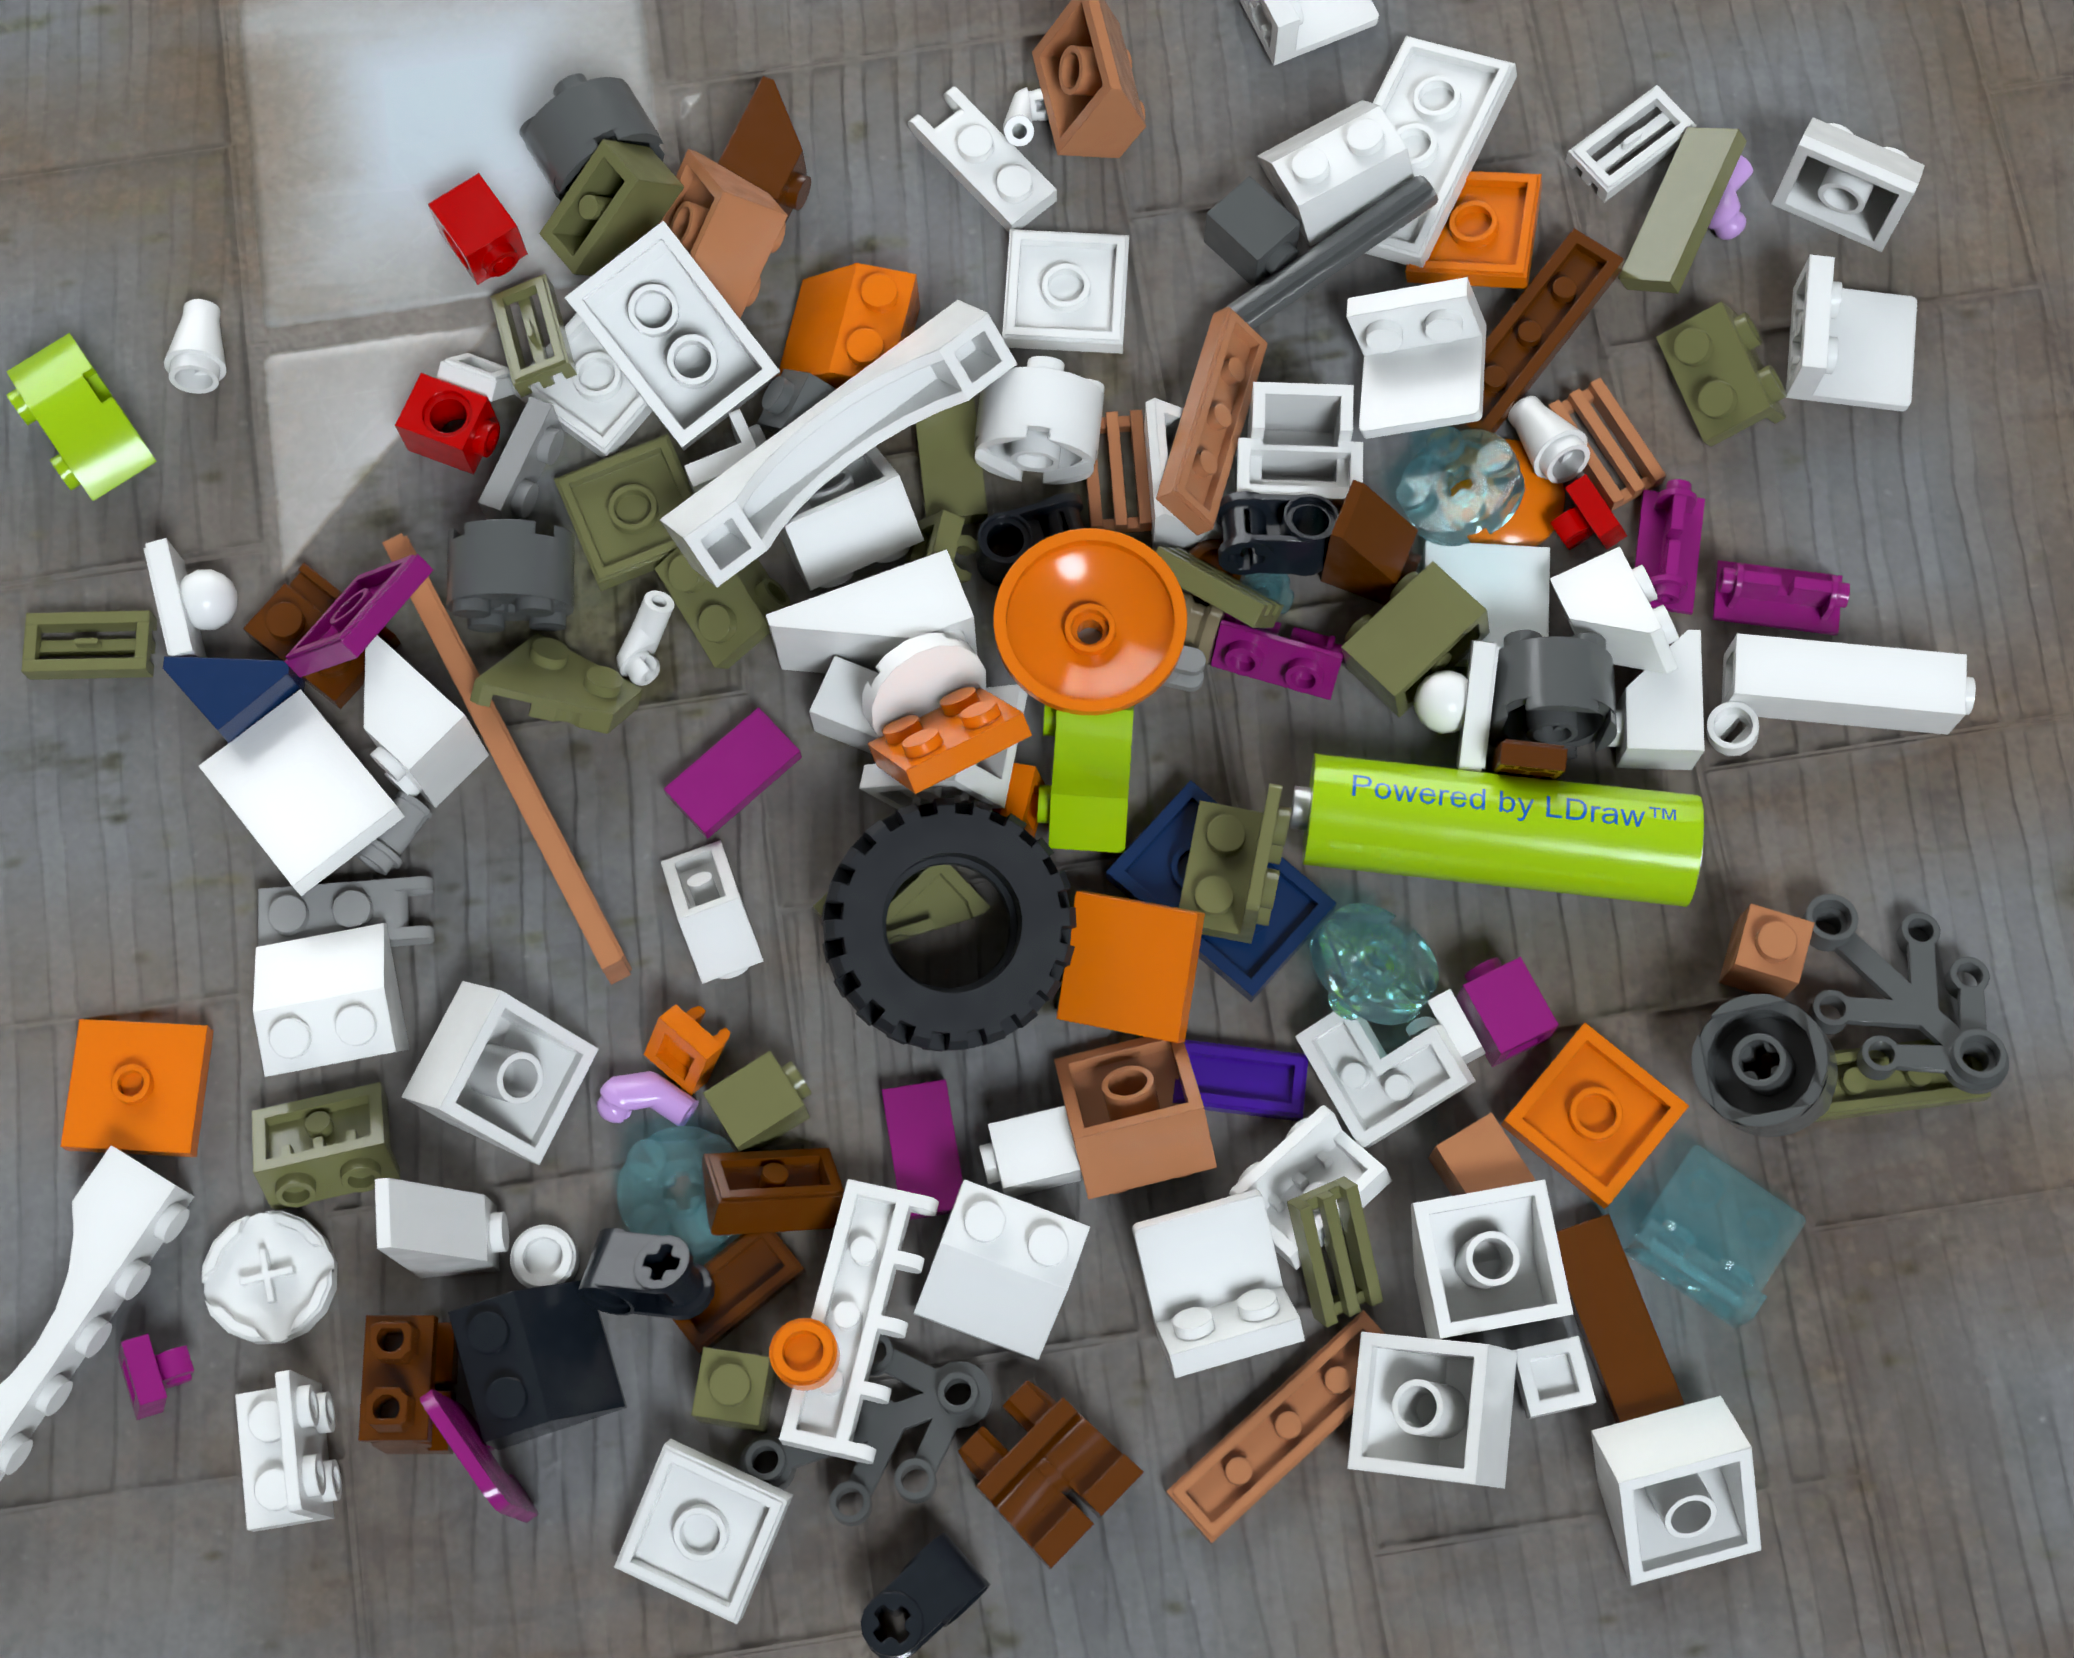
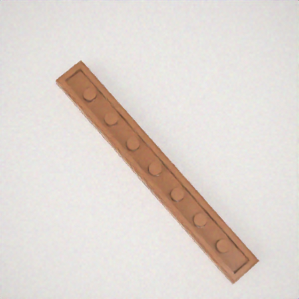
[382,533,632,985]

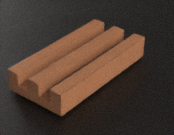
[1548,377,1666,511]
[1086,410,1152,533]

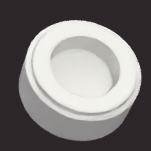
[510,1225,580,1288]

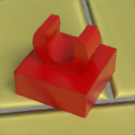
[1550,474,1627,550]

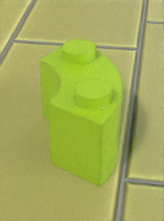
[6,333,157,501]
[1037,705,1134,853]

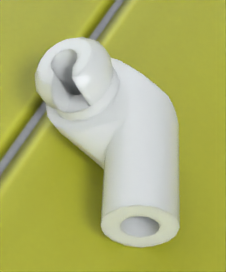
[1003,87,1048,146]

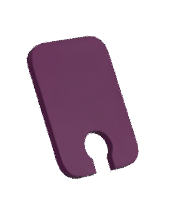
[420,1389,539,1523]

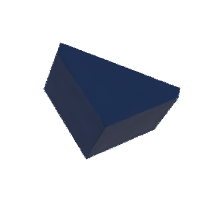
[163,656,305,743]

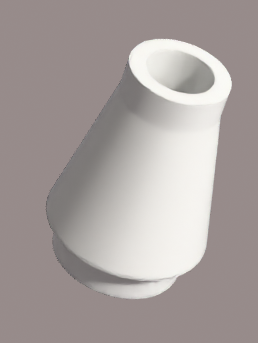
[164,299,226,394]
[1508,396,1590,484]

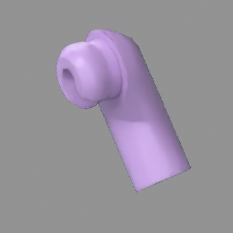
[1708,155,1753,240]
[597,1071,699,1128]

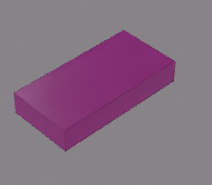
[664,707,802,839]
[882,1079,963,1220]

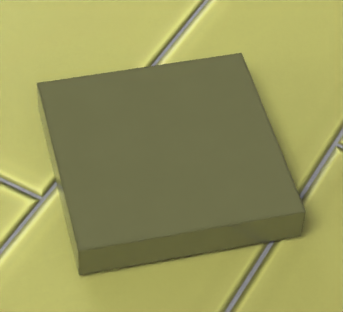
[554,434,694,592]

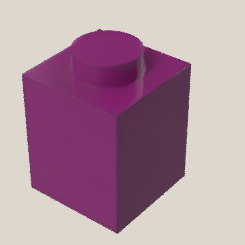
[1456,956,1559,1067]

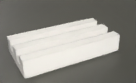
[1565,85,1697,203]

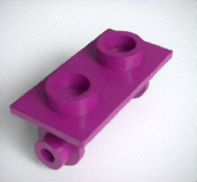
[1634,479,1705,615]
[1712,560,1850,636]
[1211,613,1344,701]

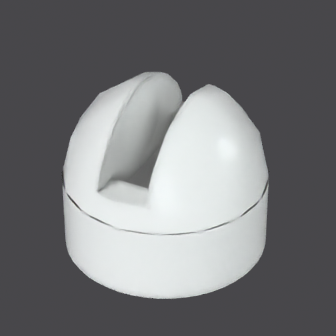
[1707,701,1759,757]

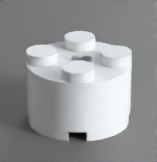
[974,356,1105,485]

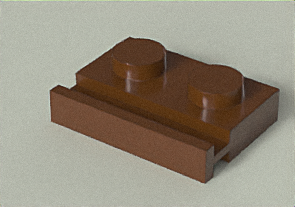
[243,563,401,710]

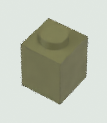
[703,1051,812,1152]
[691,1347,777,1433]

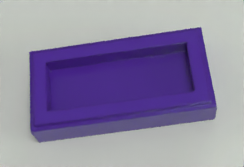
[1172,1040,1308,1121]

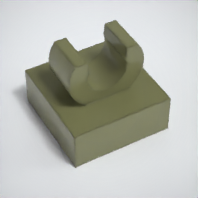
[904,509,977,584]

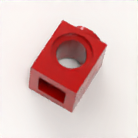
[428,173,528,285]
[395,373,500,475]

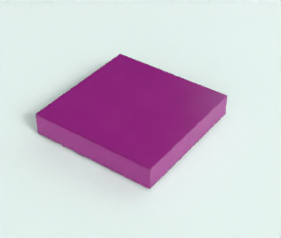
[284,554,433,677]

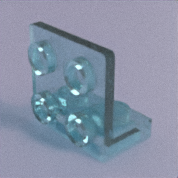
[1624,1145,1806,1329]

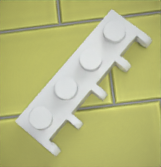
[779,1179,939,1464]

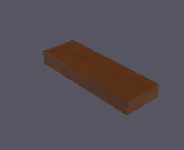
[1556,1213,1685,1424]

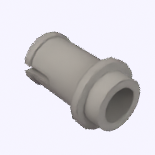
[356,791,432,875]

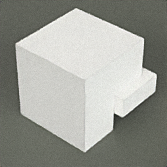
[1236,382,1363,514]

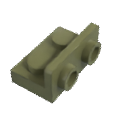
[252,1082,400,1210]

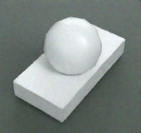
[143,538,238,658]
[1414,640,1499,772]

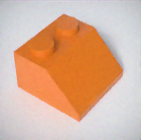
[779,263,920,389]

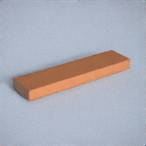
[1156,306,1268,535]
[1166,1310,1385,1544]

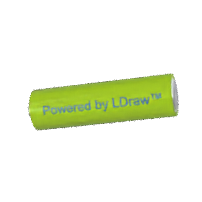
[1290,753,1704,907]

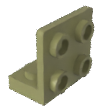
[1179,783,1292,944]

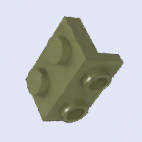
[1656,301,1787,447]
[654,548,790,669]

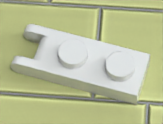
[908,87,1057,234]

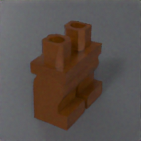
[358,1315,459,1454]
[958,1380,1144,1570]

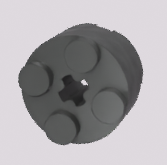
[519,73,664,201]
[446,519,575,633]
[1488,630,1617,760]
[1691,994,1838,1137]

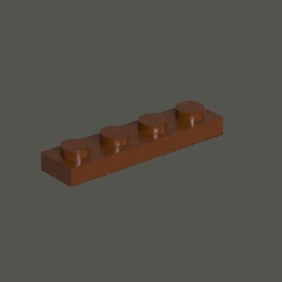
[1450,228,1624,448]

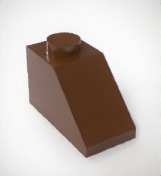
[717,76,811,223]
[1321,480,1422,605]

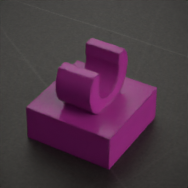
[118,1334,194,1420]

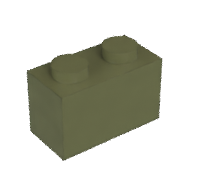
[539,139,684,276]
[1341,561,1490,718]

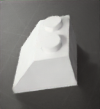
[1257,100,1414,247]
[1771,117,1925,252]
[779,446,924,590]
[364,635,489,808]
[253,923,409,1077]
[402,981,599,1165]
[913,1179,1090,1361]
[1411,1179,1573,1339]
[1347,1332,1517,1489]
[1591,1396,1761,1586]

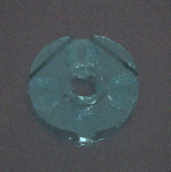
[1396,427,1525,546]
[1309,903,1439,1025]
[617,1126,735,1259]

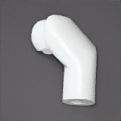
[616,590,675,686]

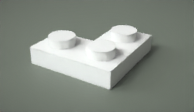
[1295,1002,1476,1149]

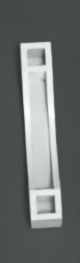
[660,300,1017,588]
[0,1145,194,1481]

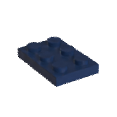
[1106,780,1337,1002]

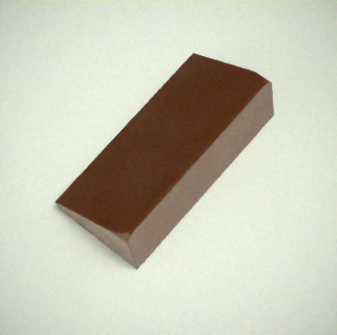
[702,1148,844,1236]

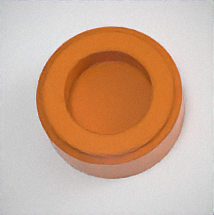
[769,1318,840,1391]

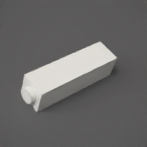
[1722,633,1976,735]

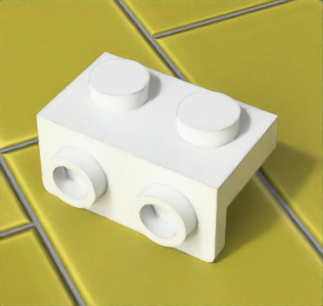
[1229,1105,1392,1270]

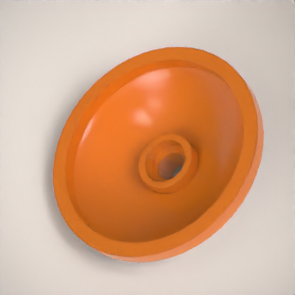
[994,528,1187,715]

